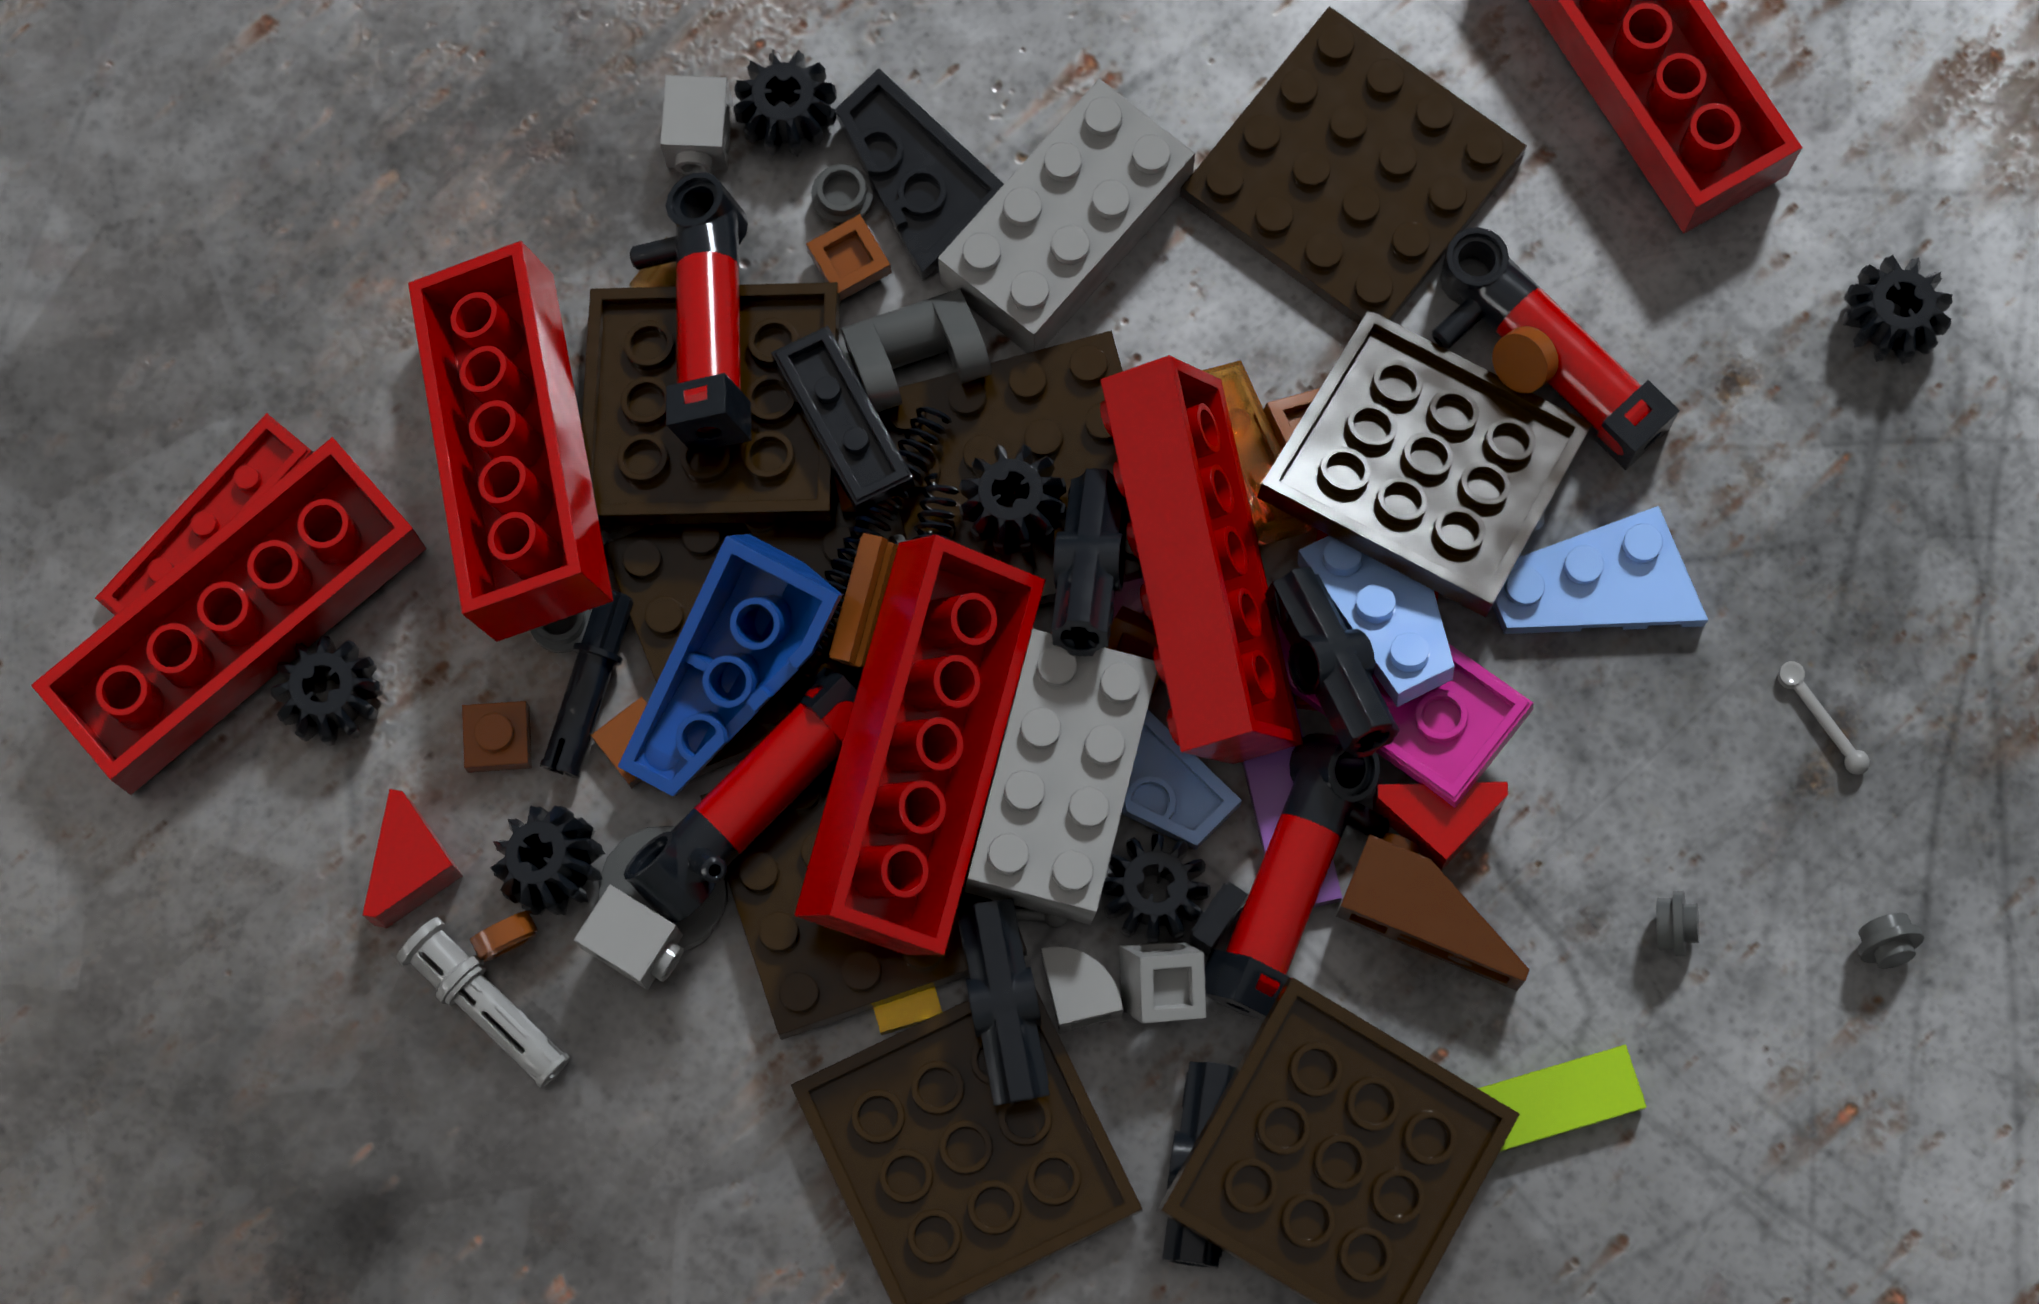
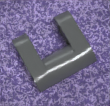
[841,289,992,413]

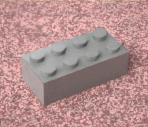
[938,78,1195,353]
[964,629,1157,925]

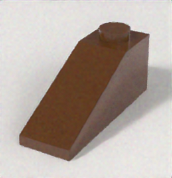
[1336,833,1530,991]

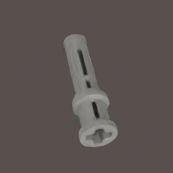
[396,917,570,1088]

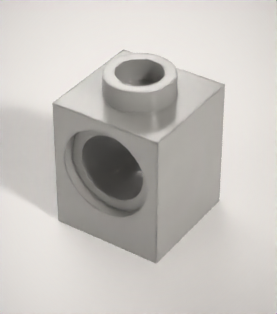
[660,75,733,175]
[574,884,684,990]
[1119,940,1206,1023]

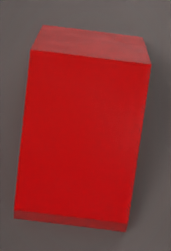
[1373,782,1508,871]
[362,789,463,928]

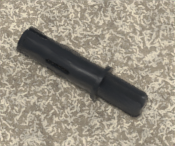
[540,590,633,779]

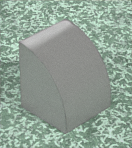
[1041,947,1124,1034]

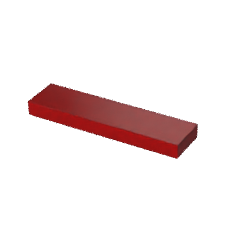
[95,413,313,616]

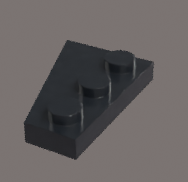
[835,68,1004,281]

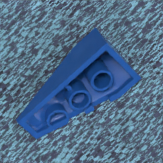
[618,534,843,797]

